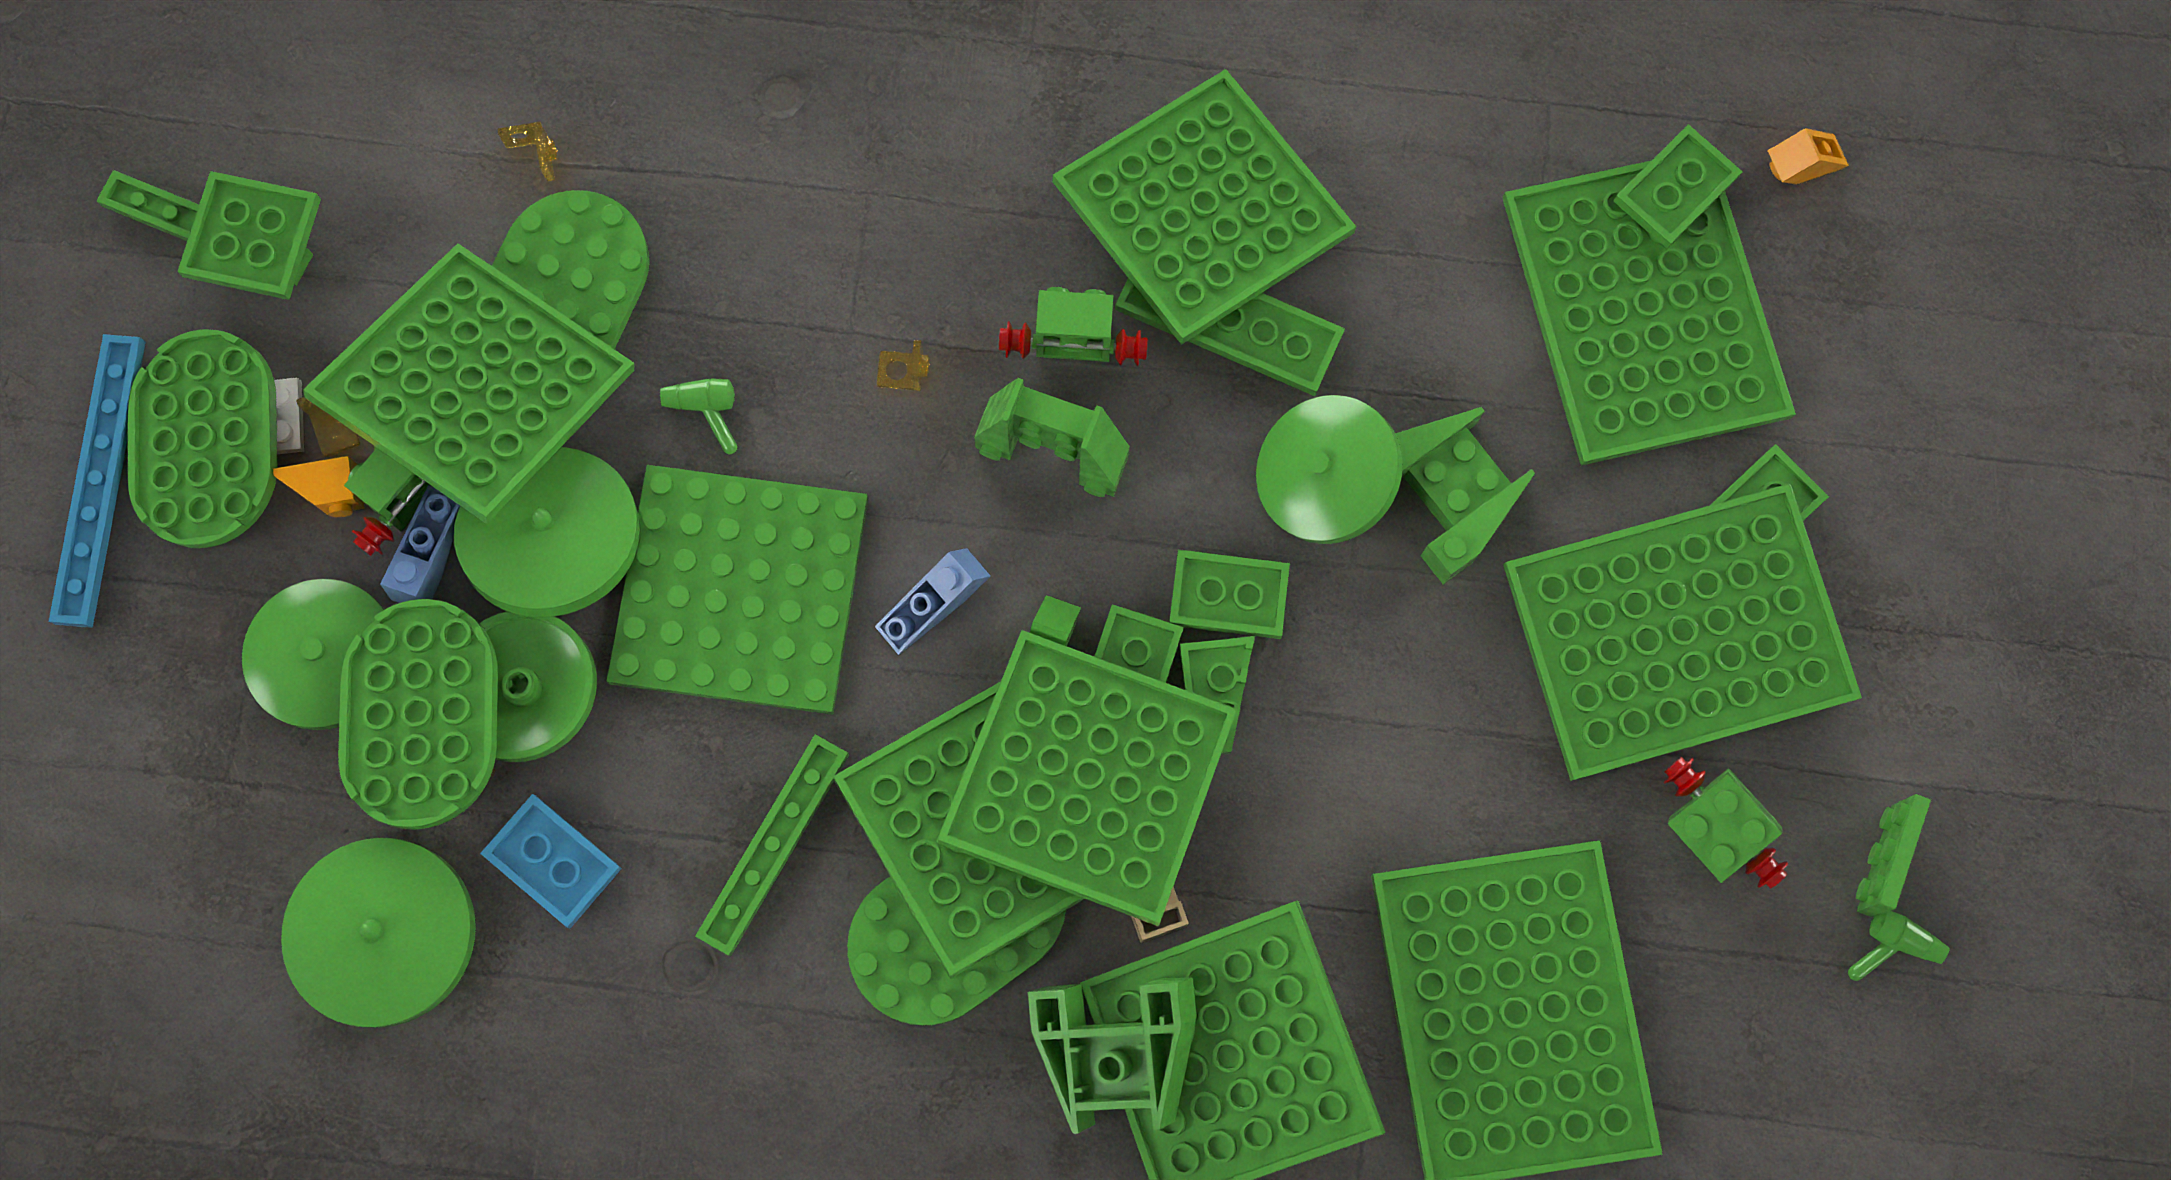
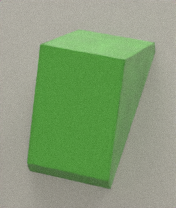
[1030,595,1081,646]

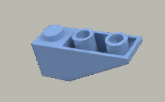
[380,485,460,603]
[875,548,991,655]

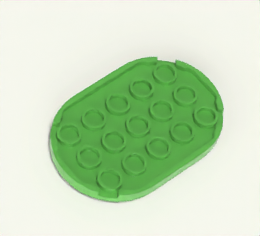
[492,190,649,349]
[128,329,277,548]
[338,599,498,829]
[848,877,1066,1026]

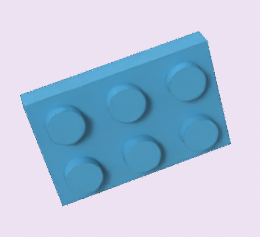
[480,794,622,928]

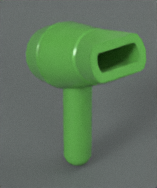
[660,378,737,454]
[1848,911,1950,981]

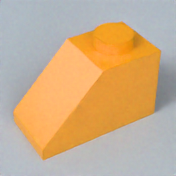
[1767,128,1848,184]
[273,456,365,517]

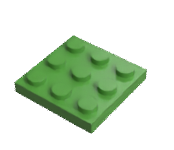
[177,171,321,300]

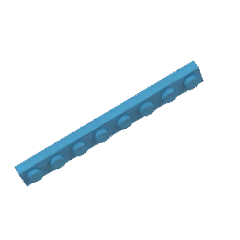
[49,334,146,628]

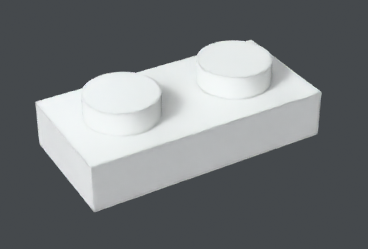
[274,378,304,454]

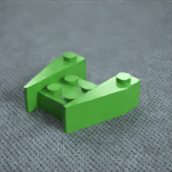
[974,378,1130,497]
[1395,407,1535,585]
[1028,977,1197,1133]

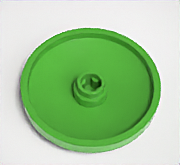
[1256,395,1403,544]
[242,579,385,730]
[479,611,597,762]

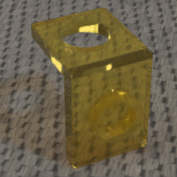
[497,122,557,182]
[877,340,929,391]
[296,397,360,457]

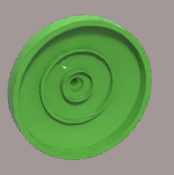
[454,447,640,617]
[281,838,476,1028]

